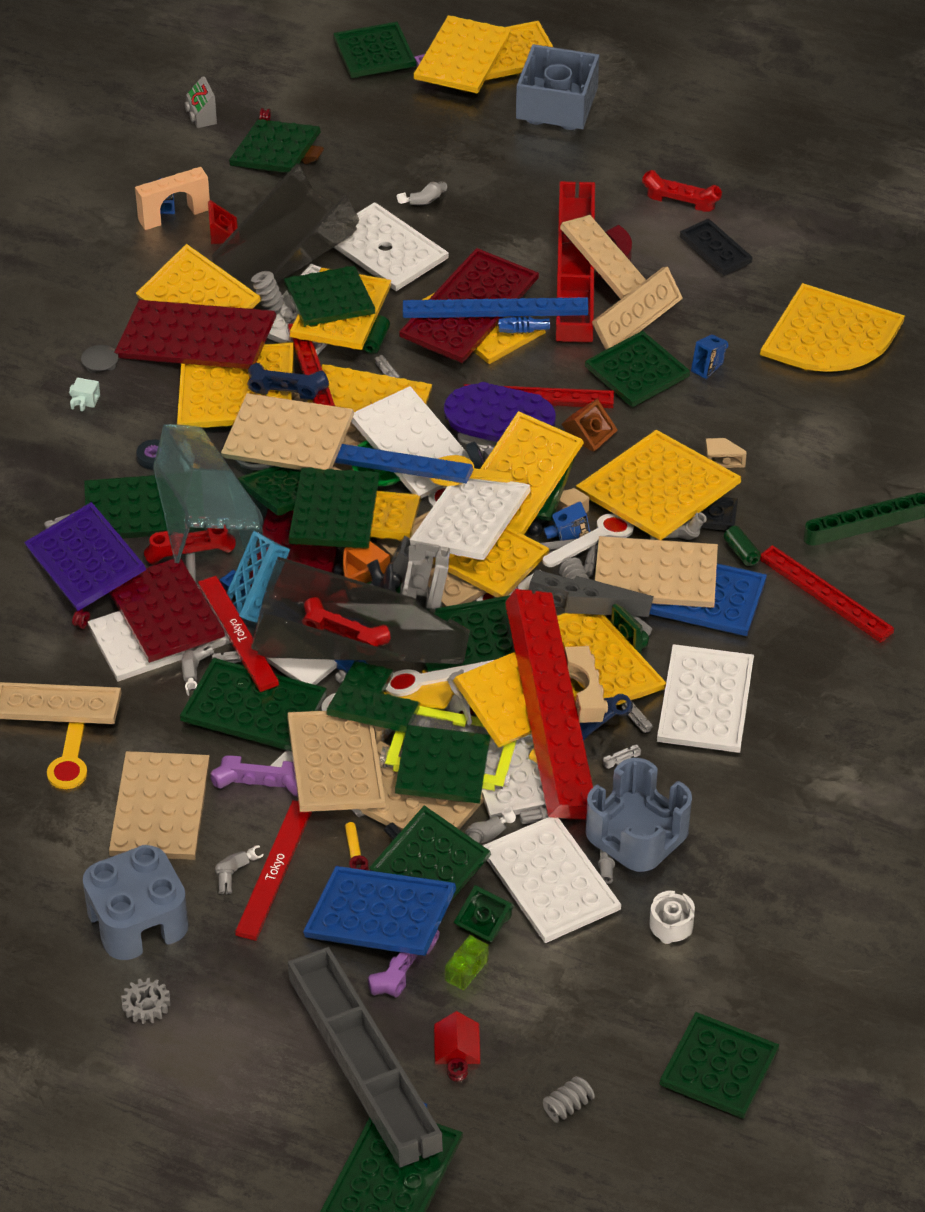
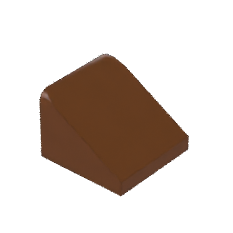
[302,145,324,164]

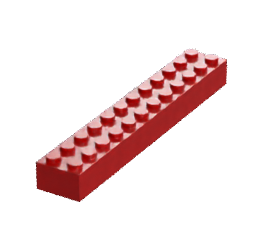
[556,181,595,342]
[505,589,593,820]

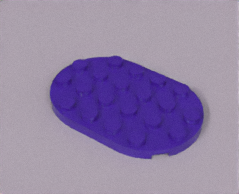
[444,382,556,442]

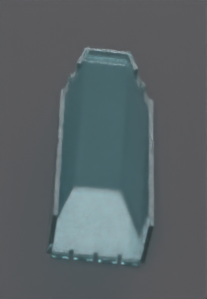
[153,424,263,566]

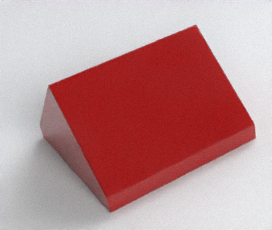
[208,200,239,244]
[434,1011,480,1065]

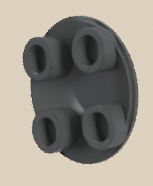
[81,345,118,373]

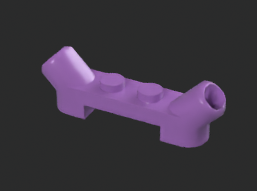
[210,756,298,797]
[368,930,440,998]

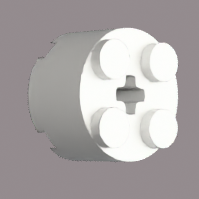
[649,891,695,944]

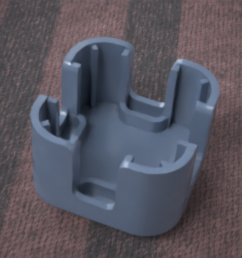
[586,758,692,872]
[83,845,189,960]

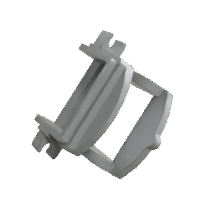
[399,543,450,609]

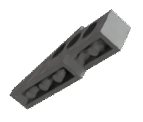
[529,569,654,617]

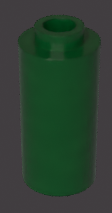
[363,315,390,353]
[723,526,761,566]

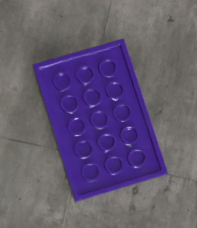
[24,502,146,611]

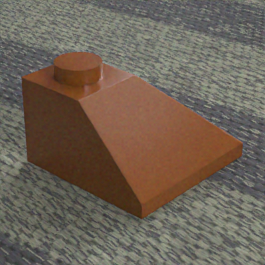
[561,399,618,451]

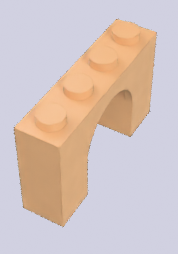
[135,167,210,230]

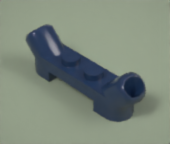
[247,363,329,400]

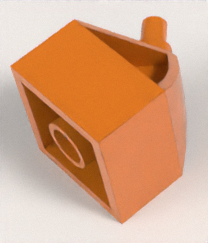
[343,541,390,588]

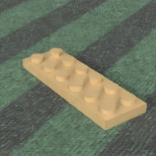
[560,215,646,299]
[592,266,683,350]
[0,682,122,724]

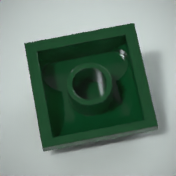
[611,604,649,654]
[454,885,514,943]

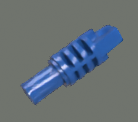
[498,316,550,333]

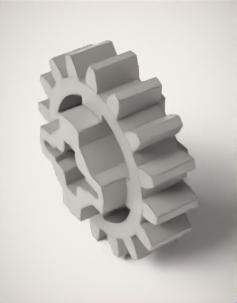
[121,978,171,1024]

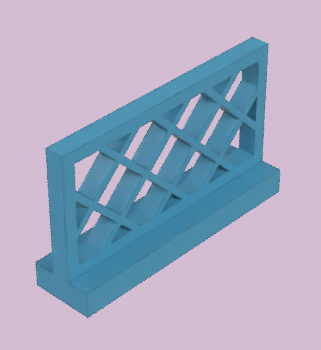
[227,531,290,623]

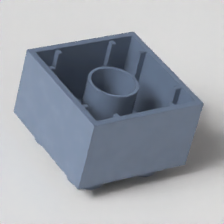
[516,44,599,130]

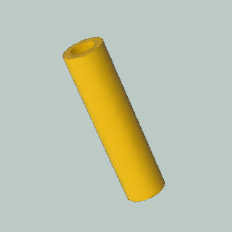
[345,822,361,858]

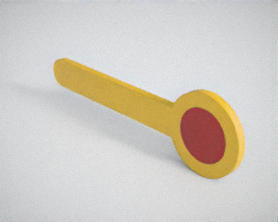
[47,722,87,789]

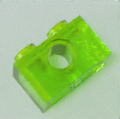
[445,935,488,991]

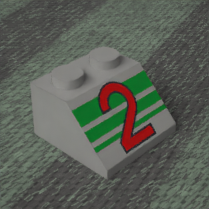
[184,76,217,128]

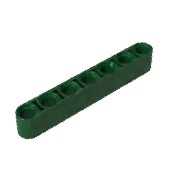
[804,492,925,546]

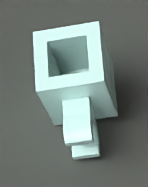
[69,378,100,411]

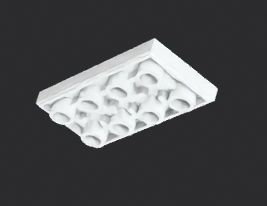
[255,623,337,685]

